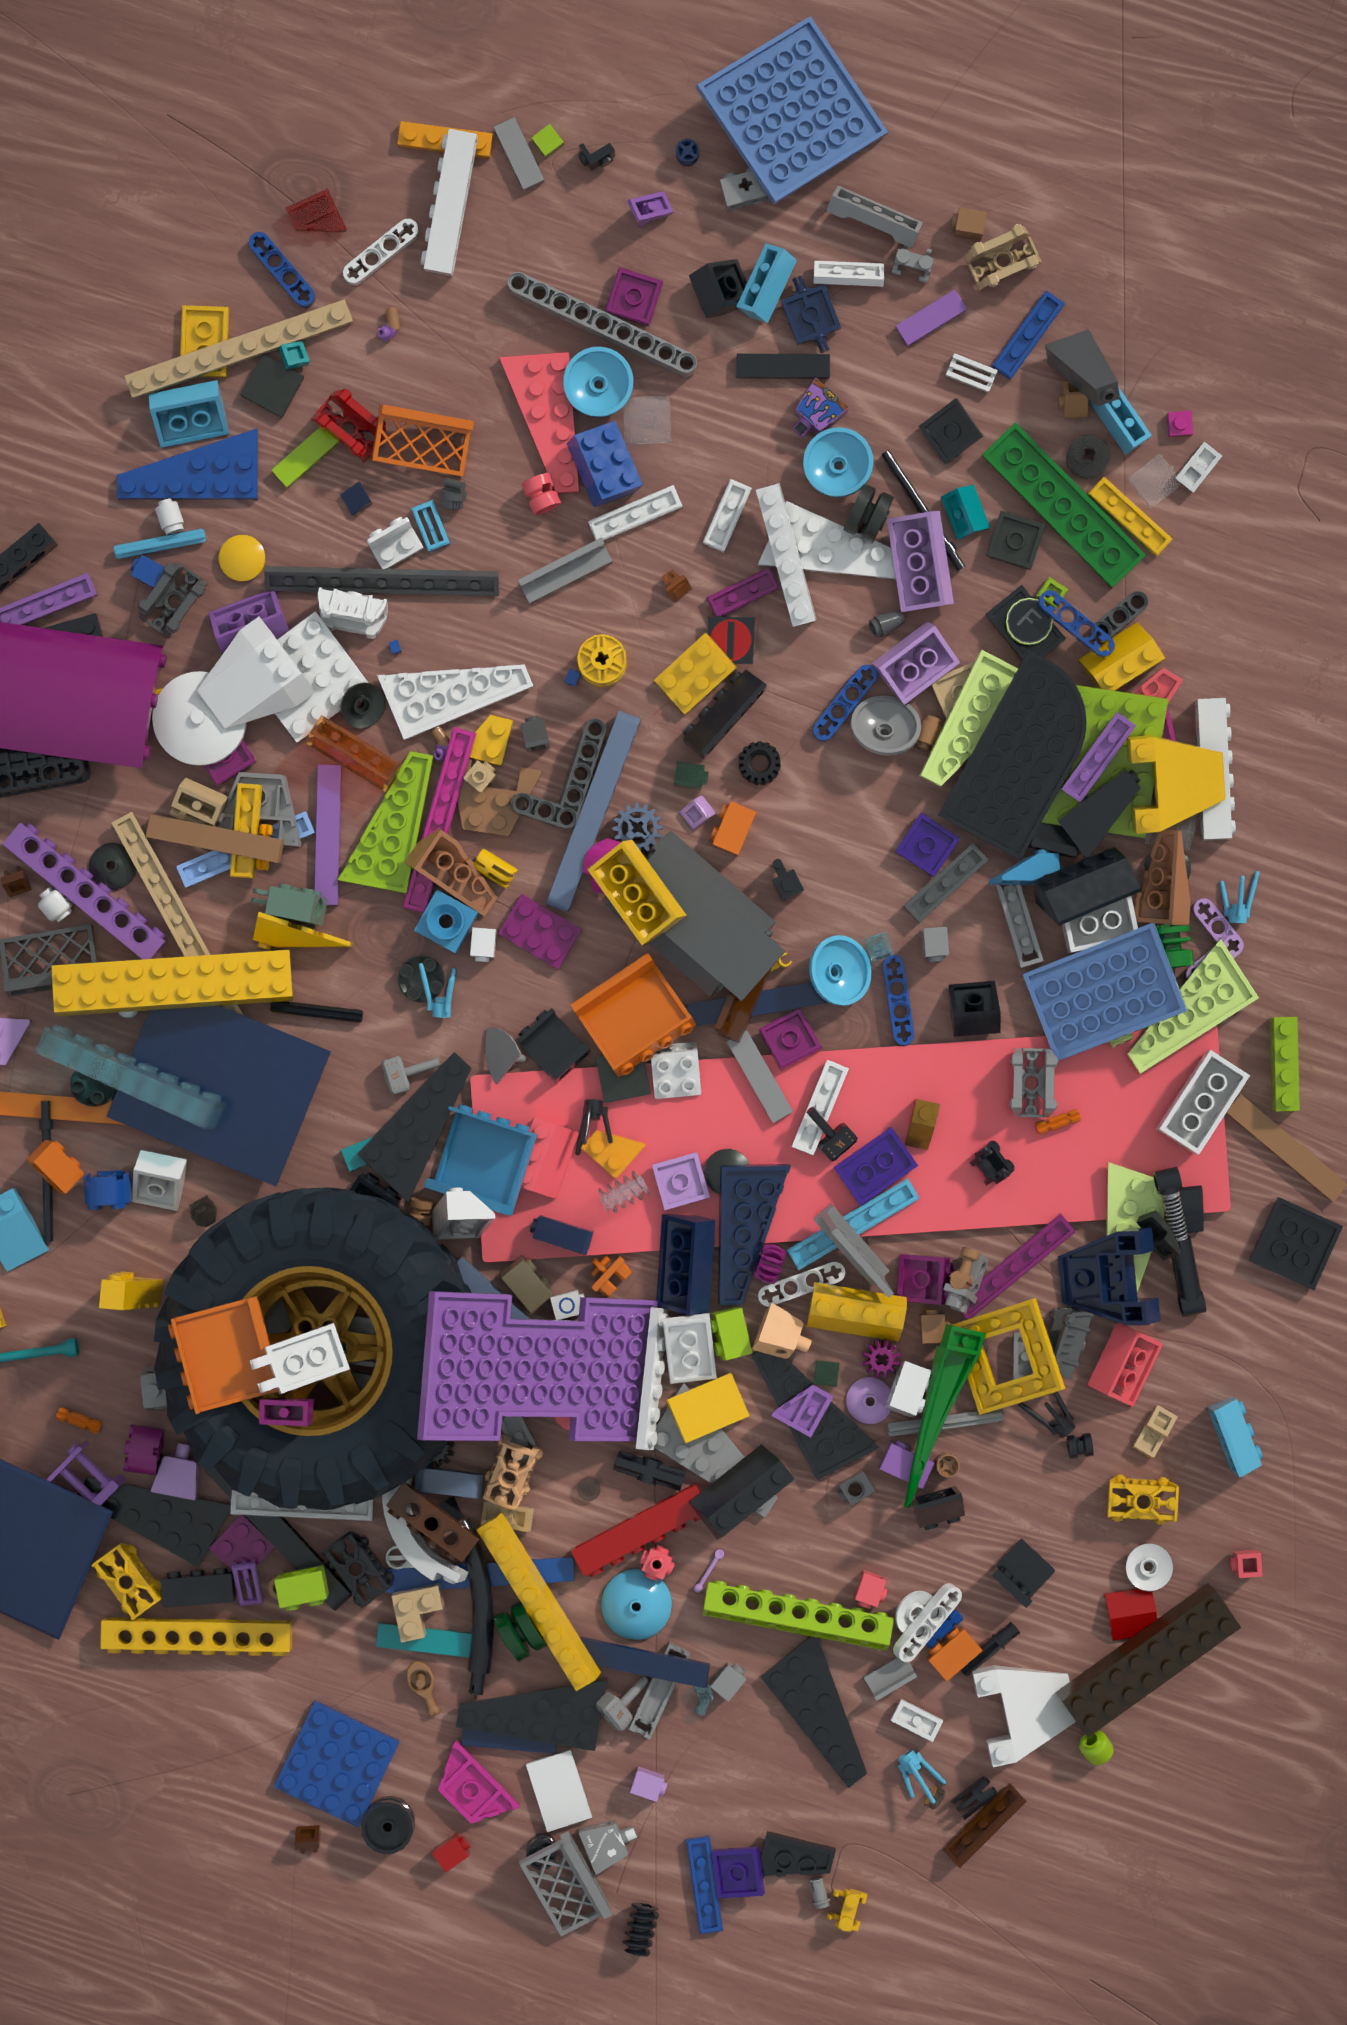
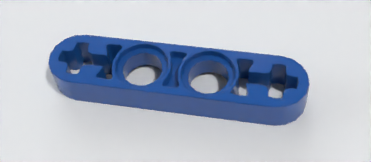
[249,232,316,308]
[1038,590,1115,657]
[813,665,877,742]
[883,955,914,1045]

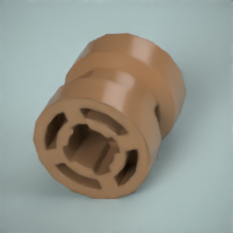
[409,1197,434,1226]
[935,1452,960,1478]

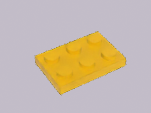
[654,633,737,715]

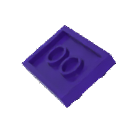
[833,1127,918,1206]

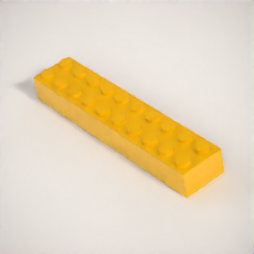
[52,950,293,1017]

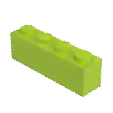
[1269,1017,1300,1111]

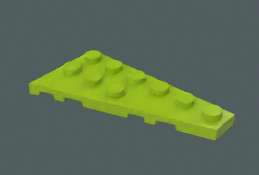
[338,751,434,893]

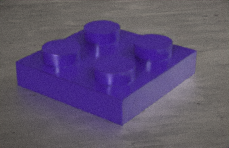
[895,813,960,877]
[711,1847,765,1899]

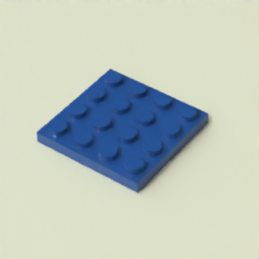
[274,1700,400,1828]

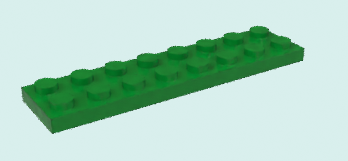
[982,422,1146,589]

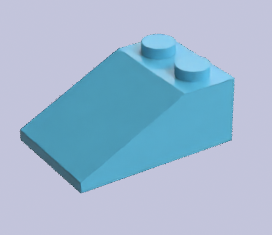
[0,1188,49,1272]

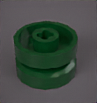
[493,1601,547,1662]

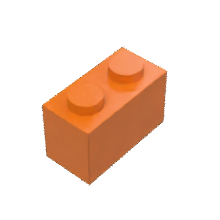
[710,801,756,857]
[26,1140,84,1194]
[927,1626,983,1681]

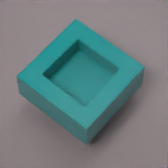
[279,341,310,370]

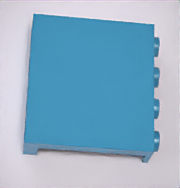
[424,1104,537,1216]

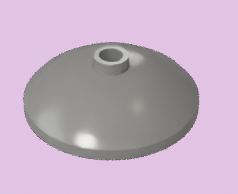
[851,696,921,755]

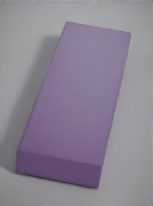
[895,289,967,347]

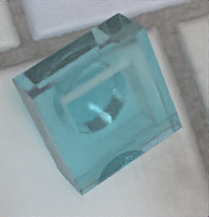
[864,932,894,962]

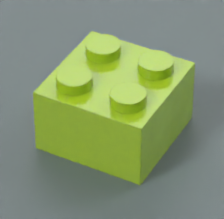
[274,1565,329,1611]

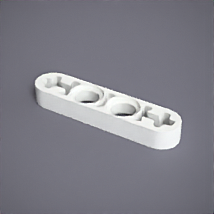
[343,219,419,286]
[758,1261,845,1307]
[893,1583,962,1662]

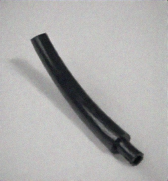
[461,1519,494,1695]

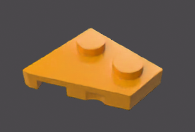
[581,1130,646,1179]

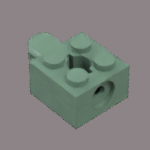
[251,883,328,926]

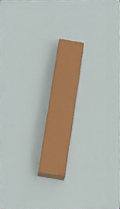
[146,814,285,863]
[1226,1094,1347,1202]

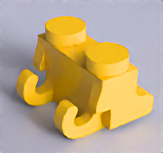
[827,1888,868,1932]

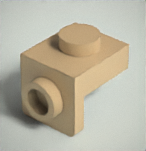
[464,760,497,792]

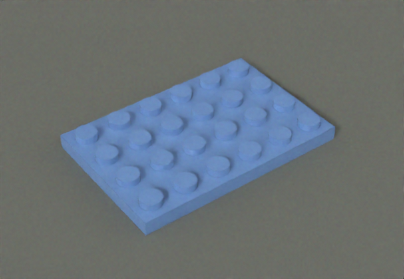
[1023,923,1188,1061]

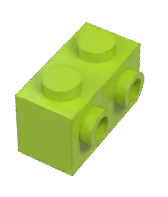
[709,1307,752,1360]

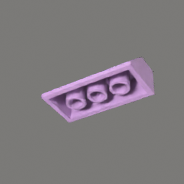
[887,511,954,612]

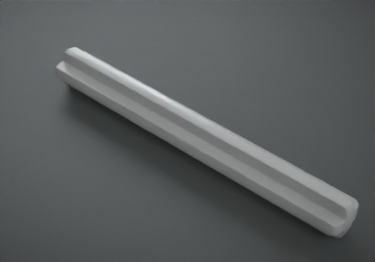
[888,1409,1004,1437]

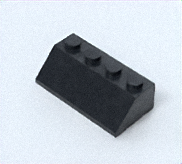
[683,669,767,760]
[1033,847,1141,926]
[688,1444,794,1540]

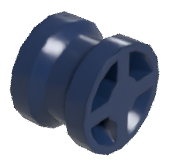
[676,139,699,167]

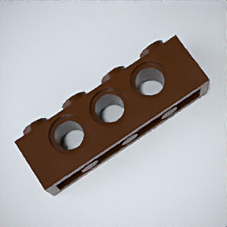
[386,1482,480,1562]

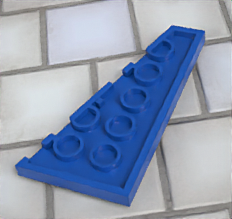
[117,429,258,500]

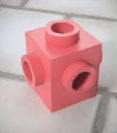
[639,1545,675,1581]

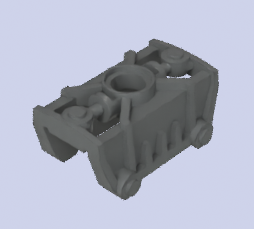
[138,562,209,639]
[1047,1307,1094,1380]

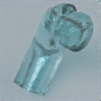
[694,1683,714,1716]

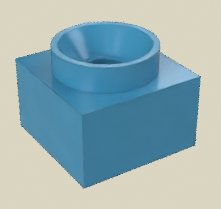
[414,890,479,954]

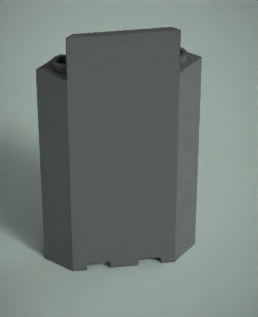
[605,831,785,1001]

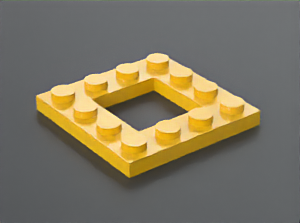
[952,1298,1065,1415]

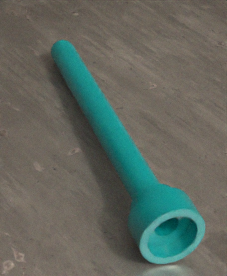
[0,1338,79,1363]

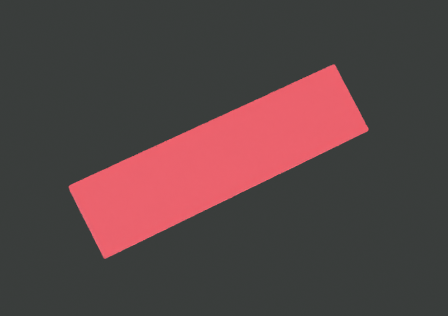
[470,1026,1231,1262]

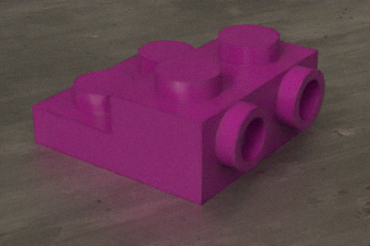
[897,1254,954,1305]

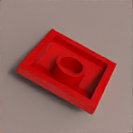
[1104,1588,1157,1641]

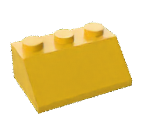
[1078,622,1165,691]

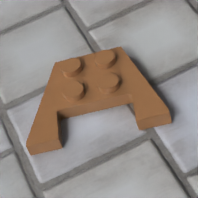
[458,759,542,837]

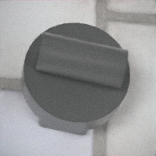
[440,478,467,510]

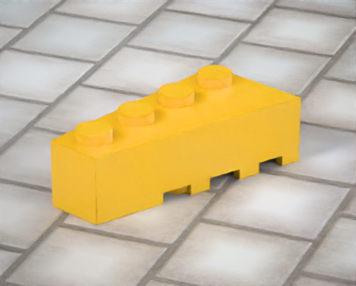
[99,1271,163,1310]

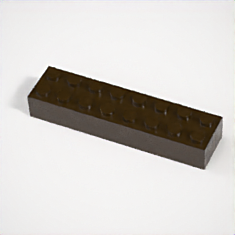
[1055,1583,1241,1738]

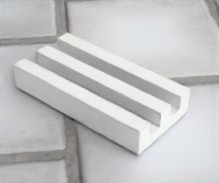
[946,353,998,393]

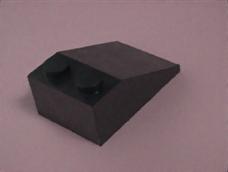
[912,1486,965,1530]

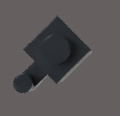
[772,859,804,902]

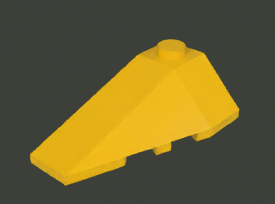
[253,912,353,951]

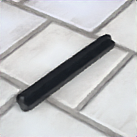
[270,1001,363,1023]

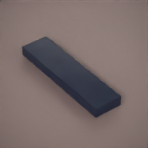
[462,1729,556,1754]

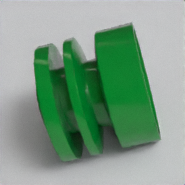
[1156,924,1194,968]

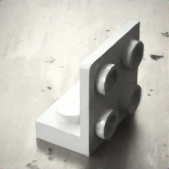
[366,517,424,569]
[651,1042,701,1099]

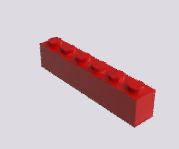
[571,1483,701,1577]

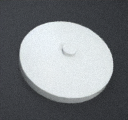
[152,671,247,766]

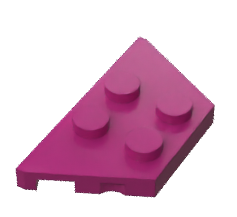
[438,1740,520,1824]

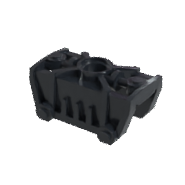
[322,1531,395,1609]

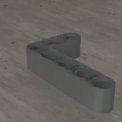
[509,718,606,829]

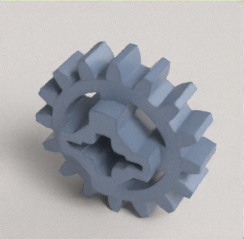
[612,803,663,852]

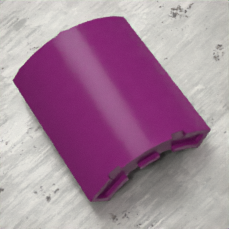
[0,622,167,768]

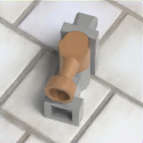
[943,1247,989,1314]

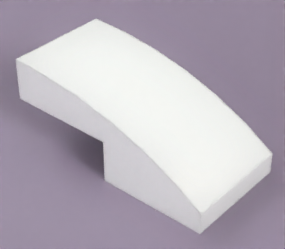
[1175,442,1222,493]

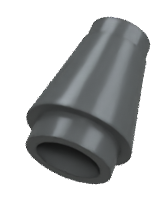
[869,610,905,637]

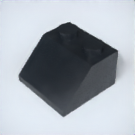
[689,259,747,318]
[948,981,1001,1037]

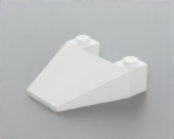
[972,1665,1076,1767]

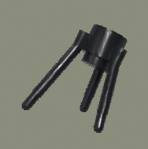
[575,1099,613,1155]
[1018,1391,1076,1438]

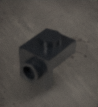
[578,143,615,171]

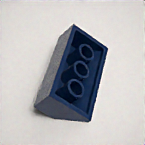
[656,1214,715,1315]

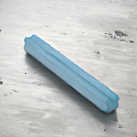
[114,529,206,559]

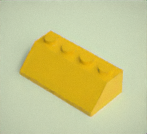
[587,840,687,946]
[806,1282,907,1342]

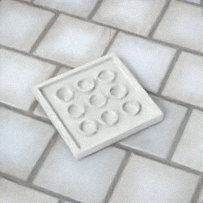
[275,611,369,742]

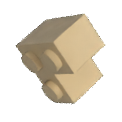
[392,1583,445,1643]

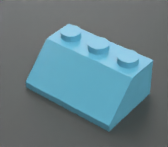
[149,380,229,448]
[1207,1397,1263,1478]

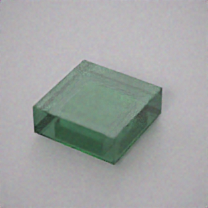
[813,1360,839,1386]

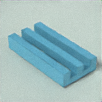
[411,500,450,553]

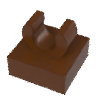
[1,866,32,897]
[295,1825,321,1854]

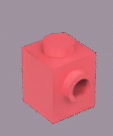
[1230,1549,1263,1578]
[854,1570,887,1609]

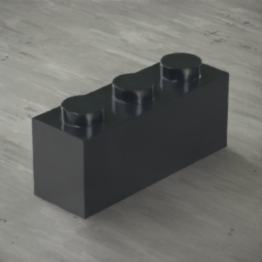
[161,1568,236,1608]

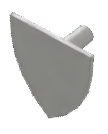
[485,1028,526,1084]

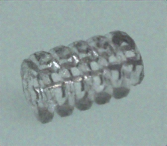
[598,1171,651,1214]

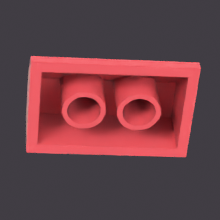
[521,1117,579,1199]
[1087,1322,1163,1407]

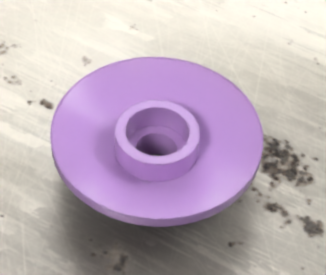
[846,1377,891,1424]

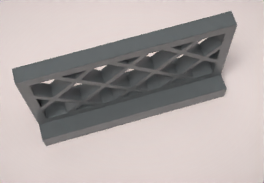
[0,924,97,997]

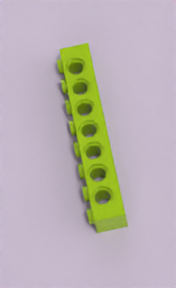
[702,1581,894,1651]

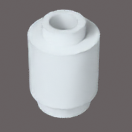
[155,499,184,535]

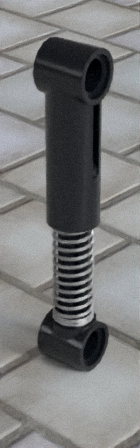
[1153,1167,1207,1317]

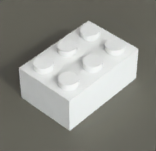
[1062,896,1138,954]

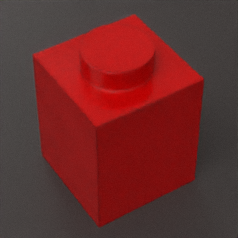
[432,1832,471,1873]

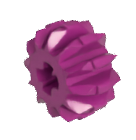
[754,1243,786,1284]
[861,1339,901,1379]

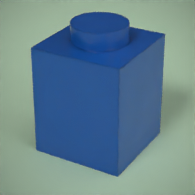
[130,555,164,589]

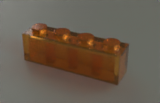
[306,715,402,793]

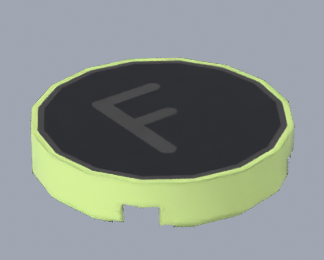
[1006,598,1053,645]

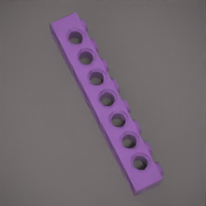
[3,822,168,959]

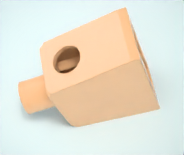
[752,1303,812,1359]

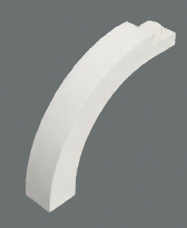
[382,1477,469,1584]

